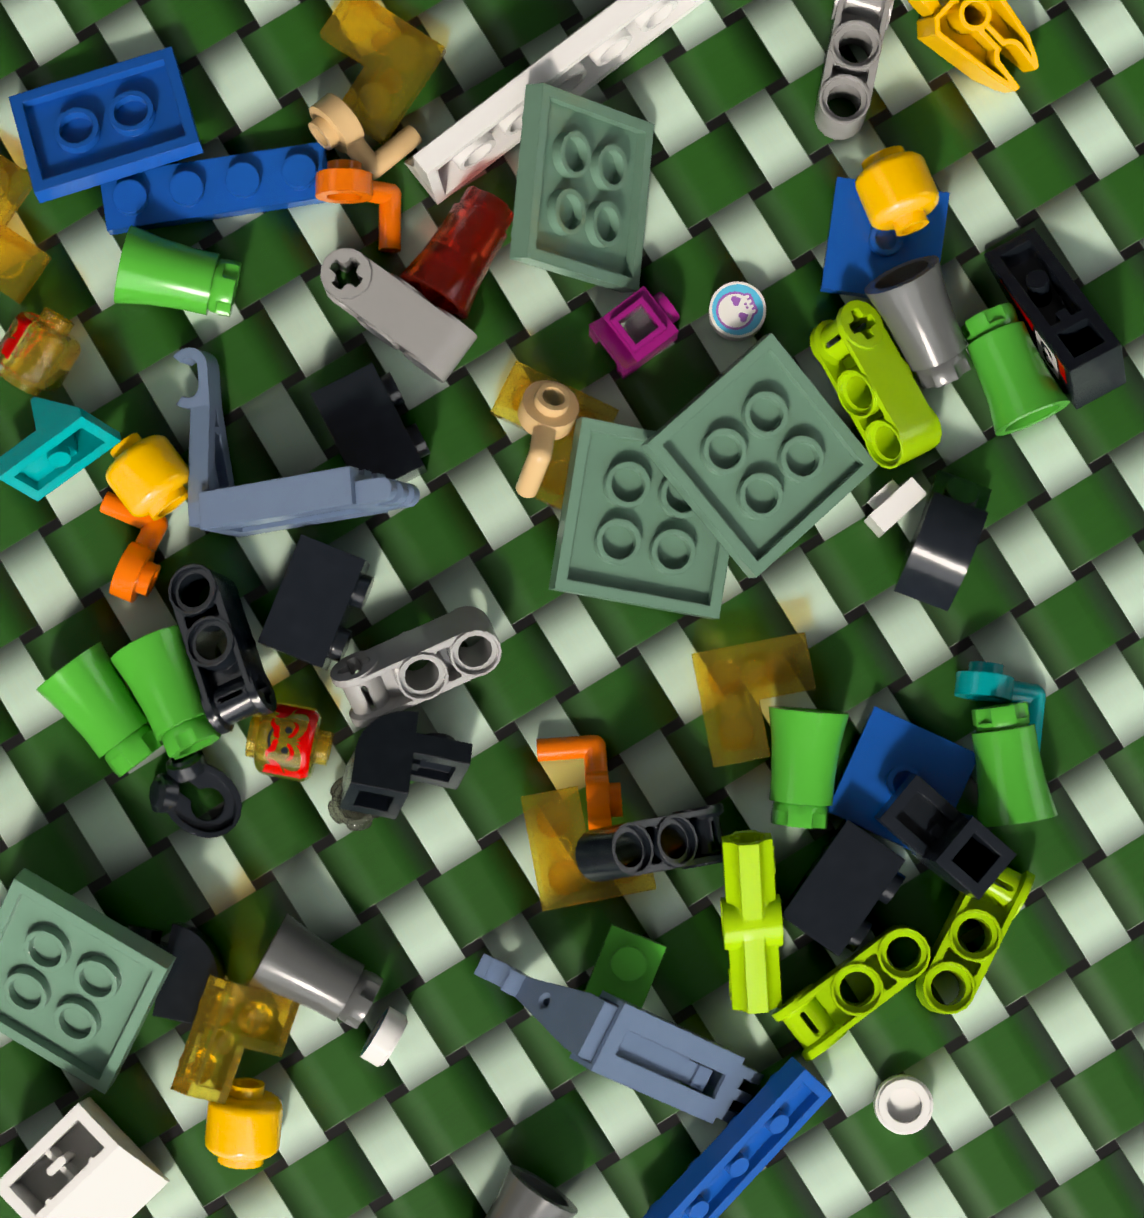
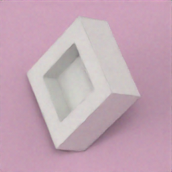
[864,477,927,538]

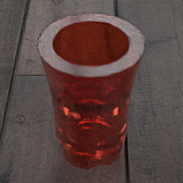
[399,186,514,319]

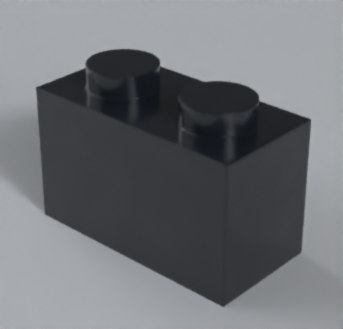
[311,363,431,483]
[258,534,374,671]
[782,820,906,956]

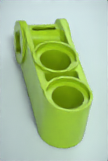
[810,300,942,469]
[915,867,1035,1014]
[771,925,931,1062]

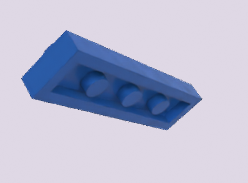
[100,142,328,235]
[642,1057,832,1218]

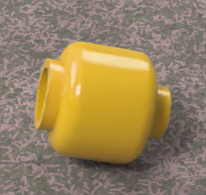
[855,145,939,236]
[106,432,189,521]
[205,1077,283,1169]

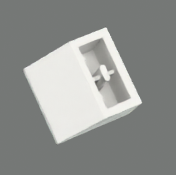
[0,1097,170,1218]

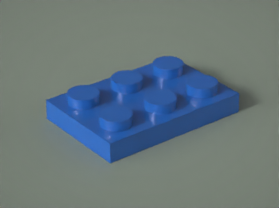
[9,46,204,203]

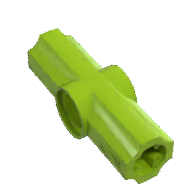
[720,830,783,1014]

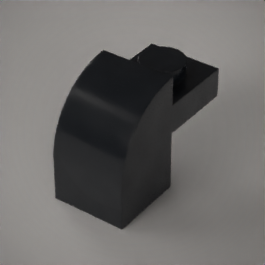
[894,469,992,611]
[339,711,473,820]
[874,773,1017,900]
[128,922,225,1028]

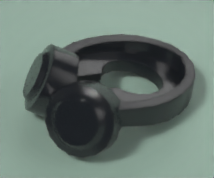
[149,750,242,838]

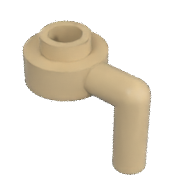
[308,93,422,180]
[516,380,579,498]

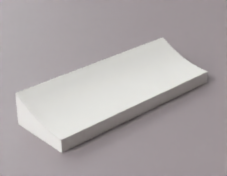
[404,0,705,205]

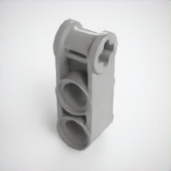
[814,0,894,140]
[320,248,477,383]
[330,606,502,728]

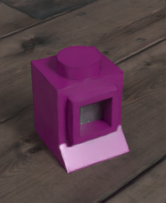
[589,286,680,380]

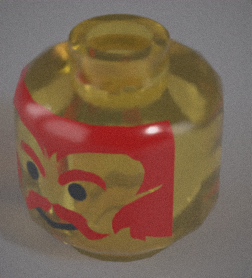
[0,307,82,396]
[245,701,333,782]

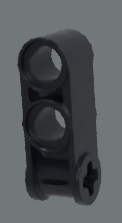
[168,564,277,735]
[575,803,724,882]

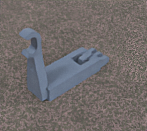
[173,347,420,537]
[474,953,764,1124]

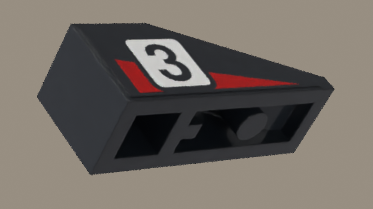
[984,227,1127,410]

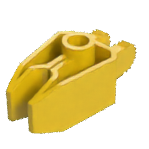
[908,0,1039,93]

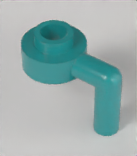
[954,661,1046,752]

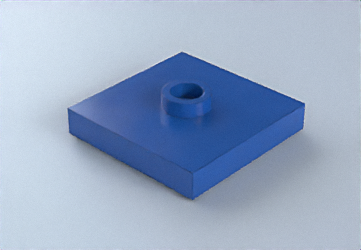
[820,177,950,299]
[828,706,975,851]

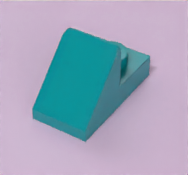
[0,397,122,501]

